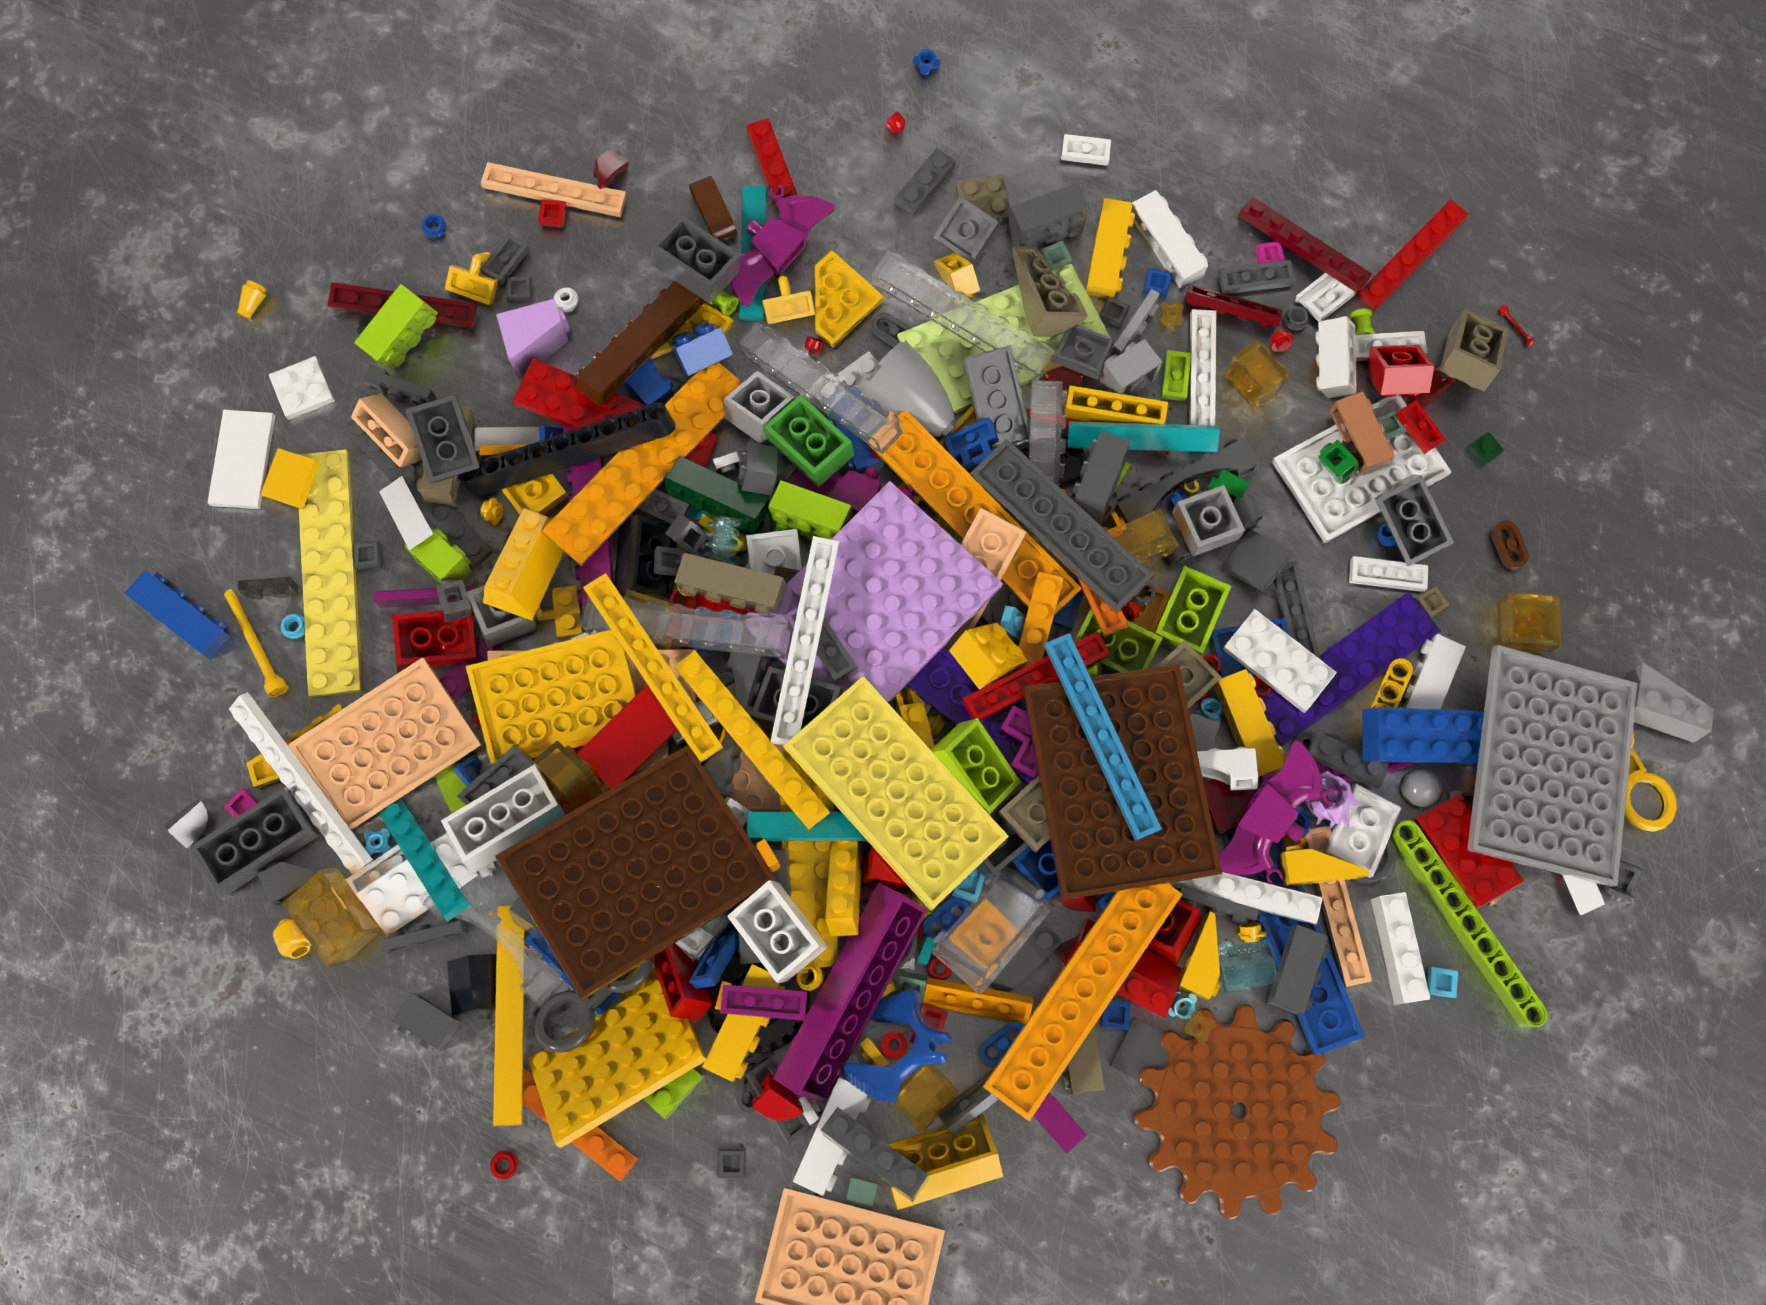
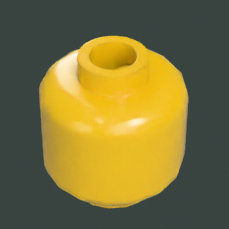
[273,917,314,959]

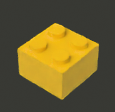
[949,623,1028,690]

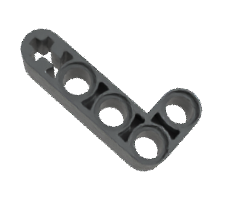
[1160,494,1264,565]

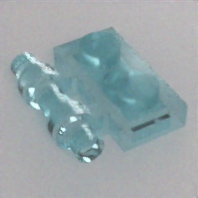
[1218,939,1277,992]

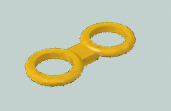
[1624,730,1677,832]

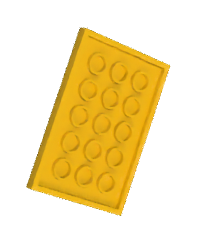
[466,630,637,764]
[528,980,706,1148]

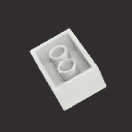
[727,880,828,983]

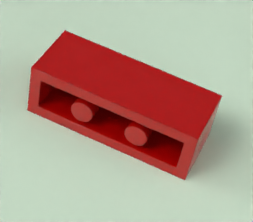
[653,944,712,1023]

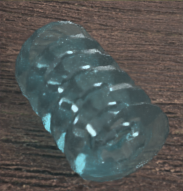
[704,515,741,565]

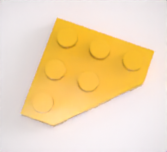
[815,250,884,348]

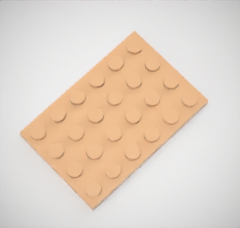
[288,658,483,830]
[755,1187,945,1305]

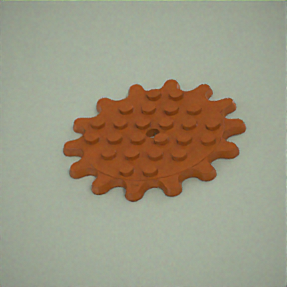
[1134,1004,1341,1220]

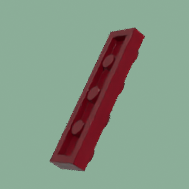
[1185,284,1282,327]

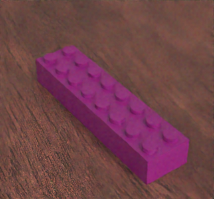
[773,882,928,1104]

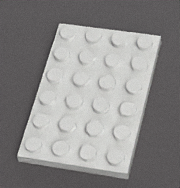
[1271,394,1452,543]

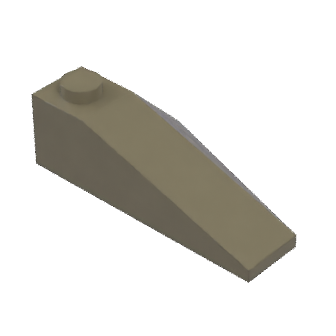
[1012,246,1088,337]

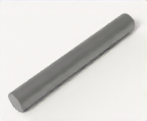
[1001,863,1044,899]

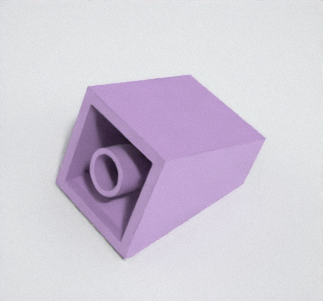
[496,299,571,379]

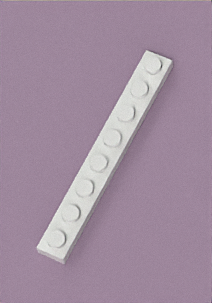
[770,536,839,745]
[229,692,373,875]

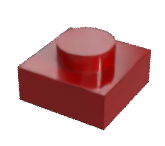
[538,199,567,228]

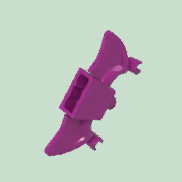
[730,185,835,307]
[786,467,918,517]
[1218,740,1340,885]

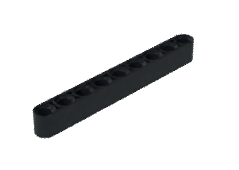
[458,403,676,497]

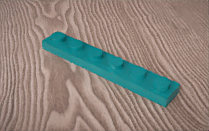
[378,798,471,922]

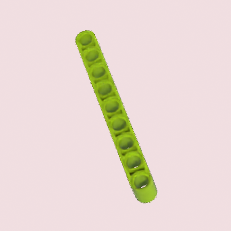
[1390,820,1548,1028]

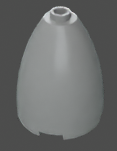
[856,341,955,437]

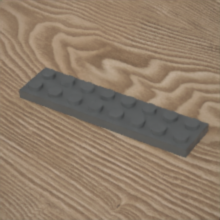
[970,438,1154,614]

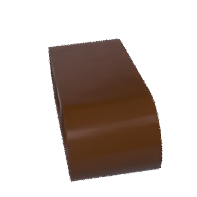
[689,176,738,242]

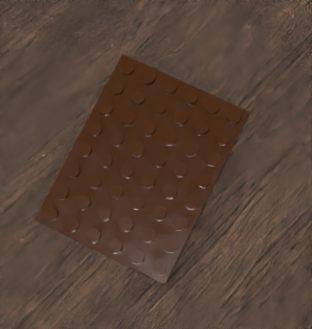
[1022,664,1222,900]
[495,745,776,1000]

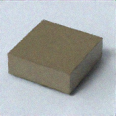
[1415,585,1451,618]

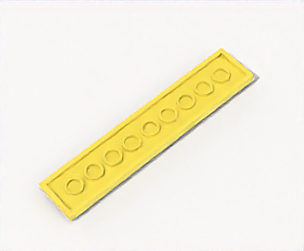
[299,449,363,698]

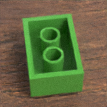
[764,394,855,487]

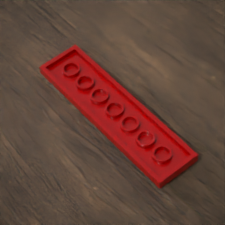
[513,358,719,468]

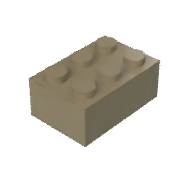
[1439,308,1509,392]

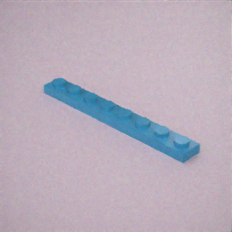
[1044,633,1162,841]

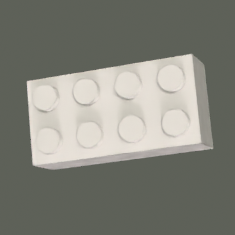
[441,764,565,873]

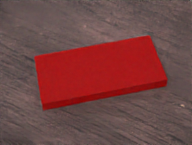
[577,685,677,789]

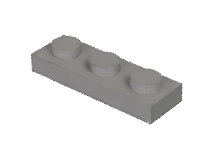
[1111,289,1160,356]

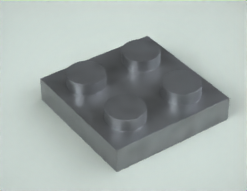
[933,196,1000,264]

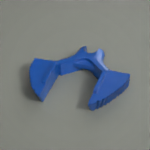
[842,989,952,1103]

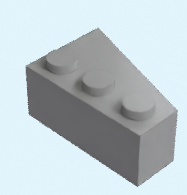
[1626,662,1714,743]

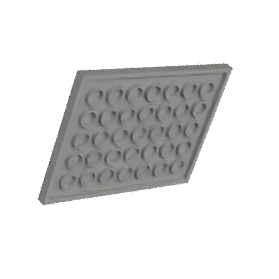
[1467,645,1638,887]

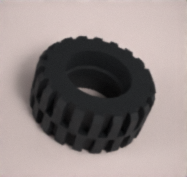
[706,952,810,1053]

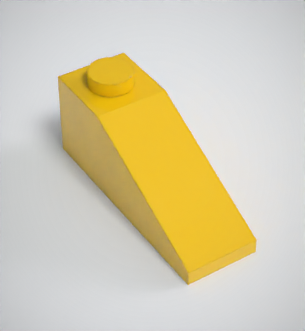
[1279,845,1369,887]
[1178,912,1221,1000]

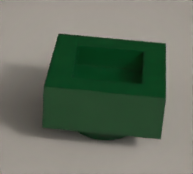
[1467,432,1504,467]

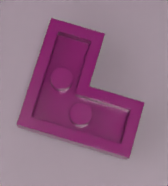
[1000,705,1038,779]

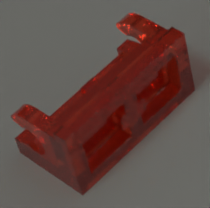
[1402,367,1456,410]

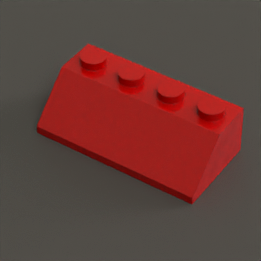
[1064,918,1182,1018]

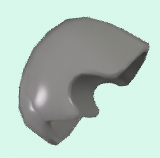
[1400,768,1444,808]

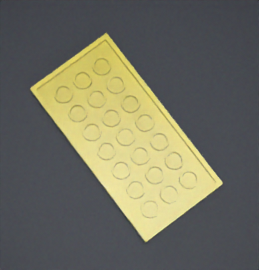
[783,676,1009,910]

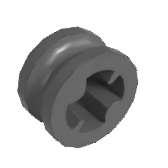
[1132,582,1156,606]

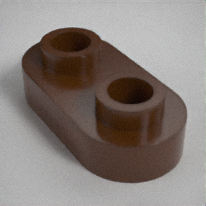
[1491,520,1529,570]

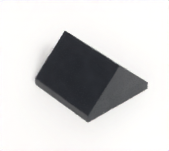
[447,954,497,1016]

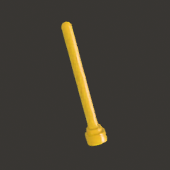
[224,589,288,697]

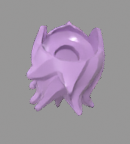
[1304,772,1361,829]

